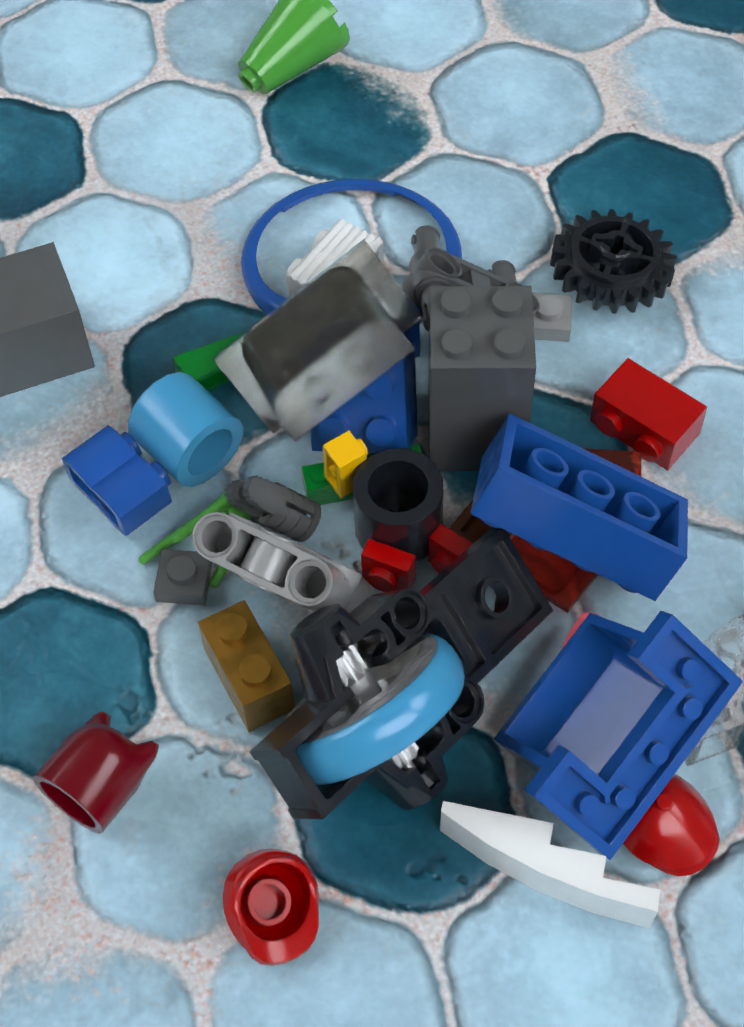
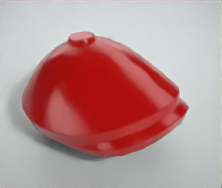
[623,774,720,876]
[223,848,319,966]

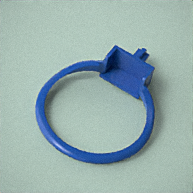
[241,179,462,357]

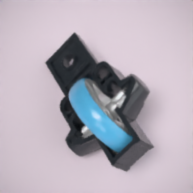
[249,528,554,819]

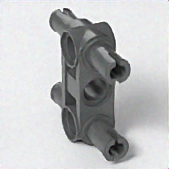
[402,225,540,332]

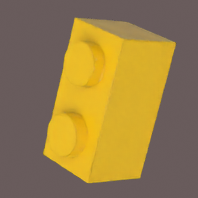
[323,430,368,498]

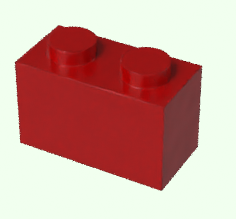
[590,358,707,471]

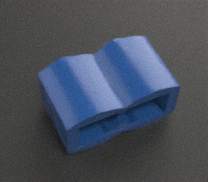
[61,425,172,536]

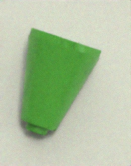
[238,0,350,94]

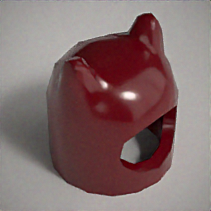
[33,711,159,834]

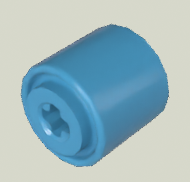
[128,372,243,487]

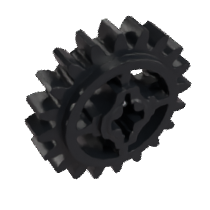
[550,209,677,314]

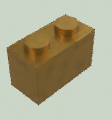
[198,600,295,732]

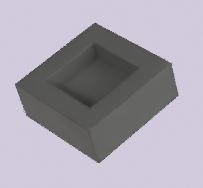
[153,549,213,606]

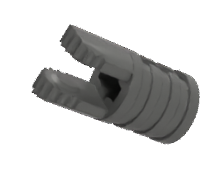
[224,475,321,542]

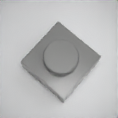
[532,292,573,342]

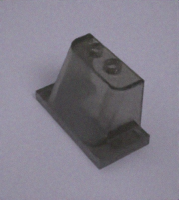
[213,239,423,441]

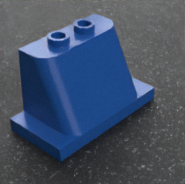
[493,611,744,860]

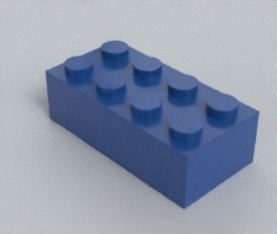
[470,413,688,601]

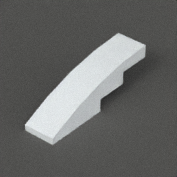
[440,801,661,929]

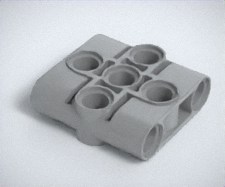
[192,512,372,613]

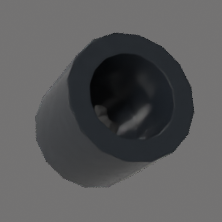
[353,448,444,562]

